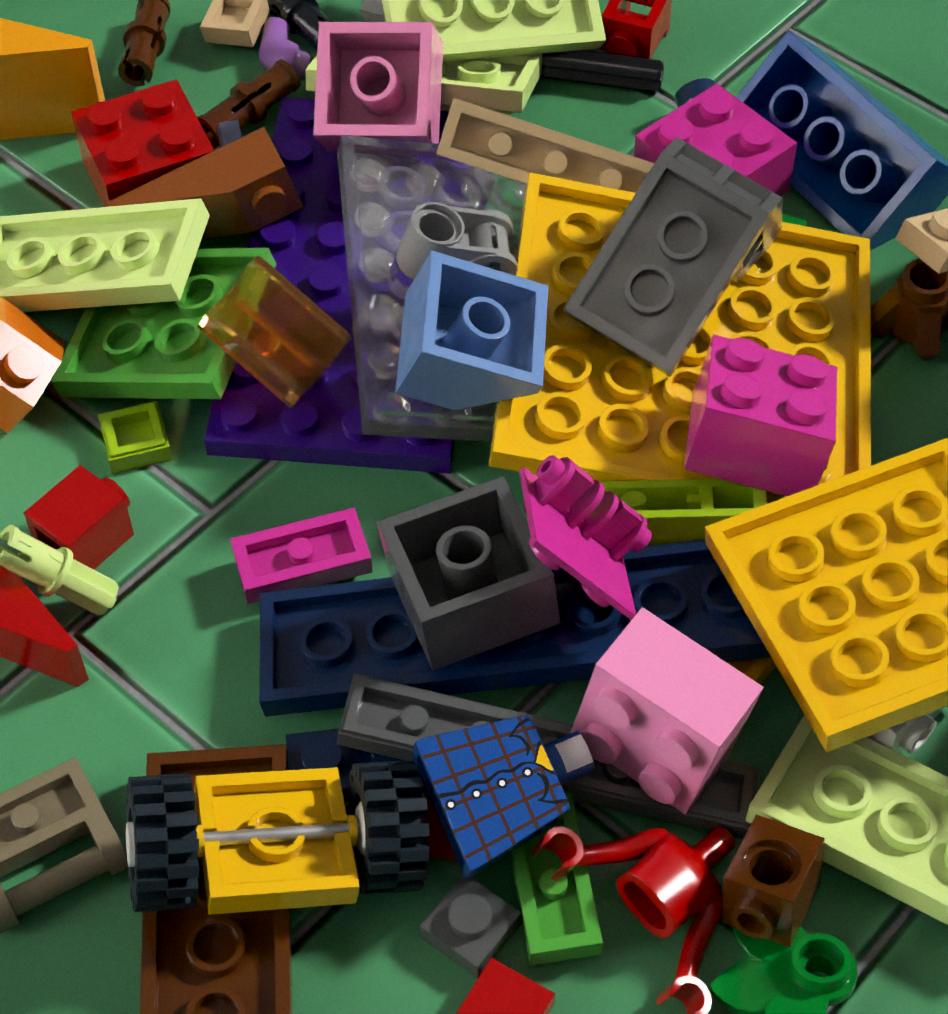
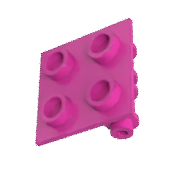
[519,455,652,620]

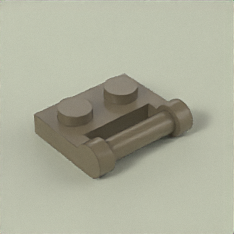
[0,757,128,934]

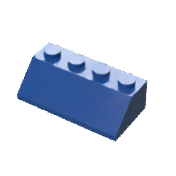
[736,30,948,251]

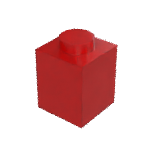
[23,465,134,569]

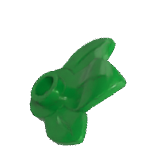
[710,926,858,1014]

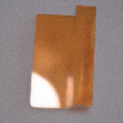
[197,256,351,409]

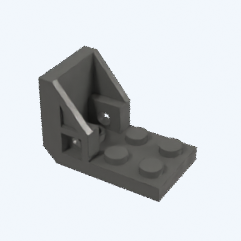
[563,137,783,377]

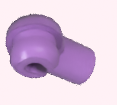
[259,17,311,79]

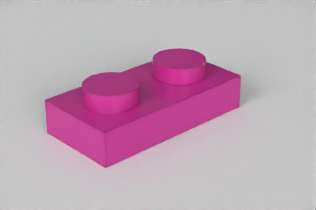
[230,507,373,604]

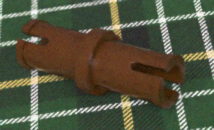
[118,0,171,86]
[197,59,301,148]

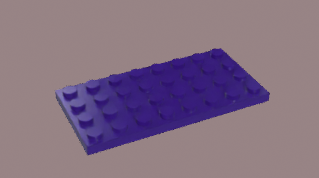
[204,97,492,474]

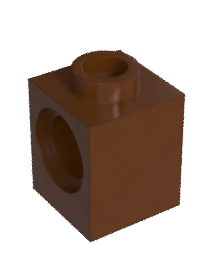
[722,814,825,948]

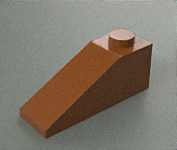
[108,127,303,239]

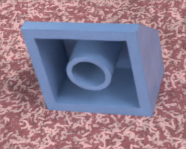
[395,250,548,410]

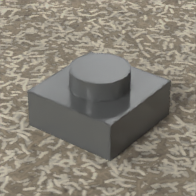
[419,875,521,979]

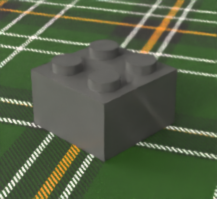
[377,476,560,671]

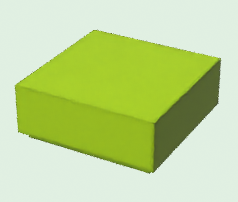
[98,400,173,474]

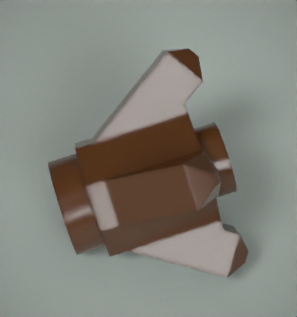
[870,258,948,361]

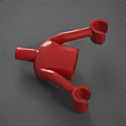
[531,827,735,1014]

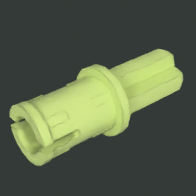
[0,525,119,615]

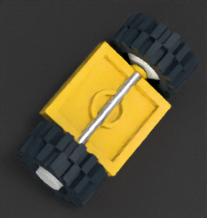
[126,760,430,915]

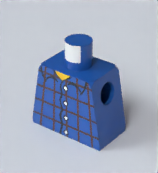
[412,716,594,880]

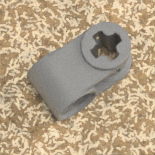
[396,202,518,280]

